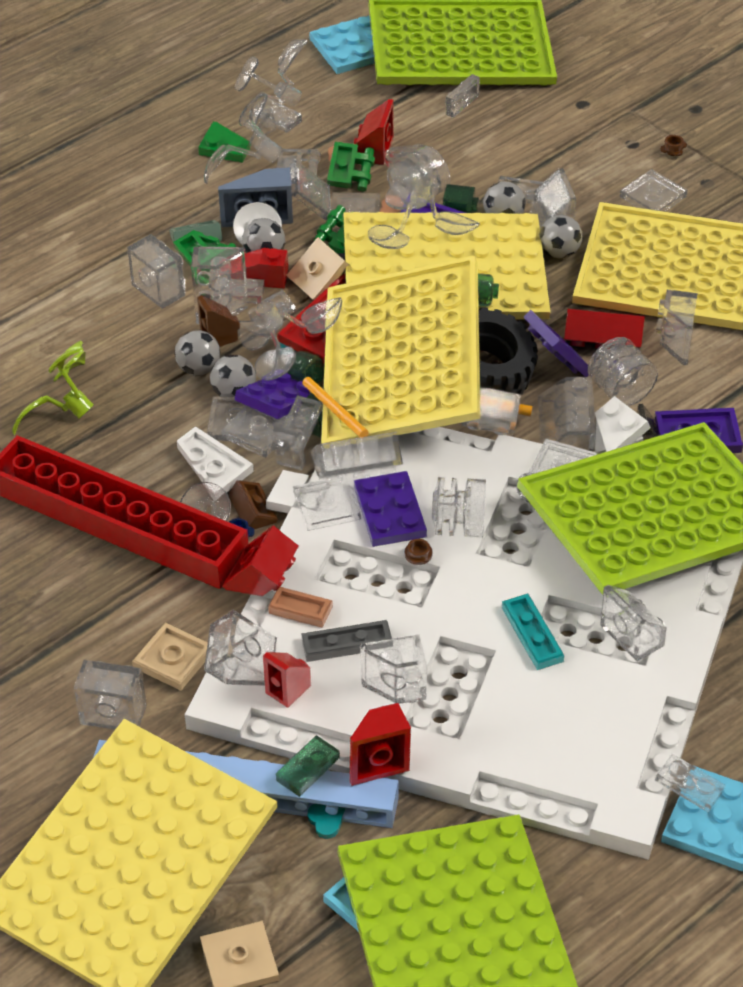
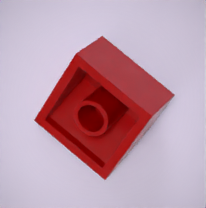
[353,99,394,165]
[222,525,299,596]
[350,703,411,786]

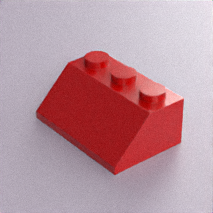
[564,309,645,352]

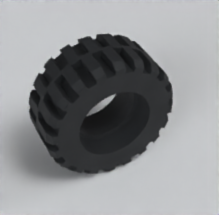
[479,307,538,402]

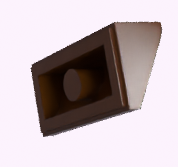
[229,480,278,531]

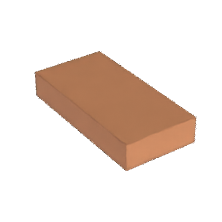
[268,587,333,628]

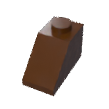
[197,295,240,347]

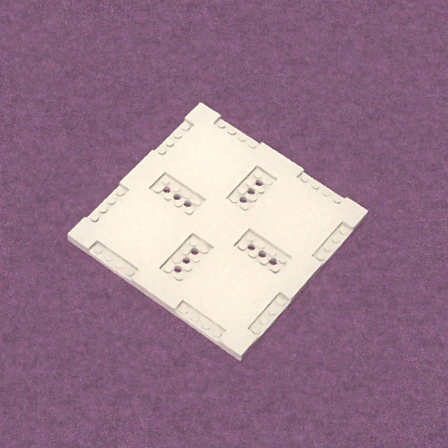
[185,427,743,860]

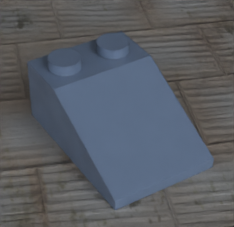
[218,168,293,227]

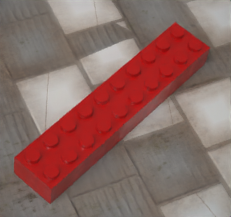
[0,435,249,589]

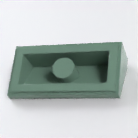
[169,220,223,244]

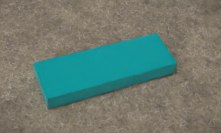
[502,593,565,670]

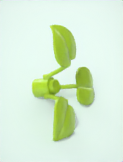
[12,341,94,435]

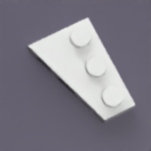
[177,426,254,501]

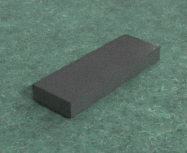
[301,620,393,662]

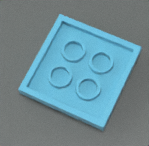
[309,15,375,74]
[661,766,743,872]

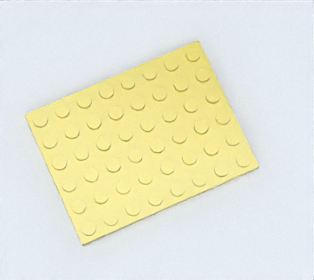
[572,202,743,330]
[344,212,550,320]
[321,255,480,450]
[0,719,278,987]

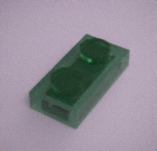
[276,735,340,797]

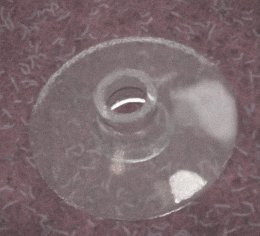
[180,482,231,521]

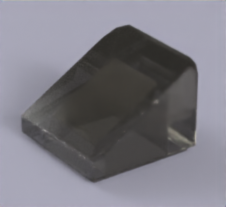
[637,404,658,441]

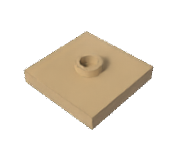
[286,237,349,300]
[132,623,214,691]
[200,921,279,987]

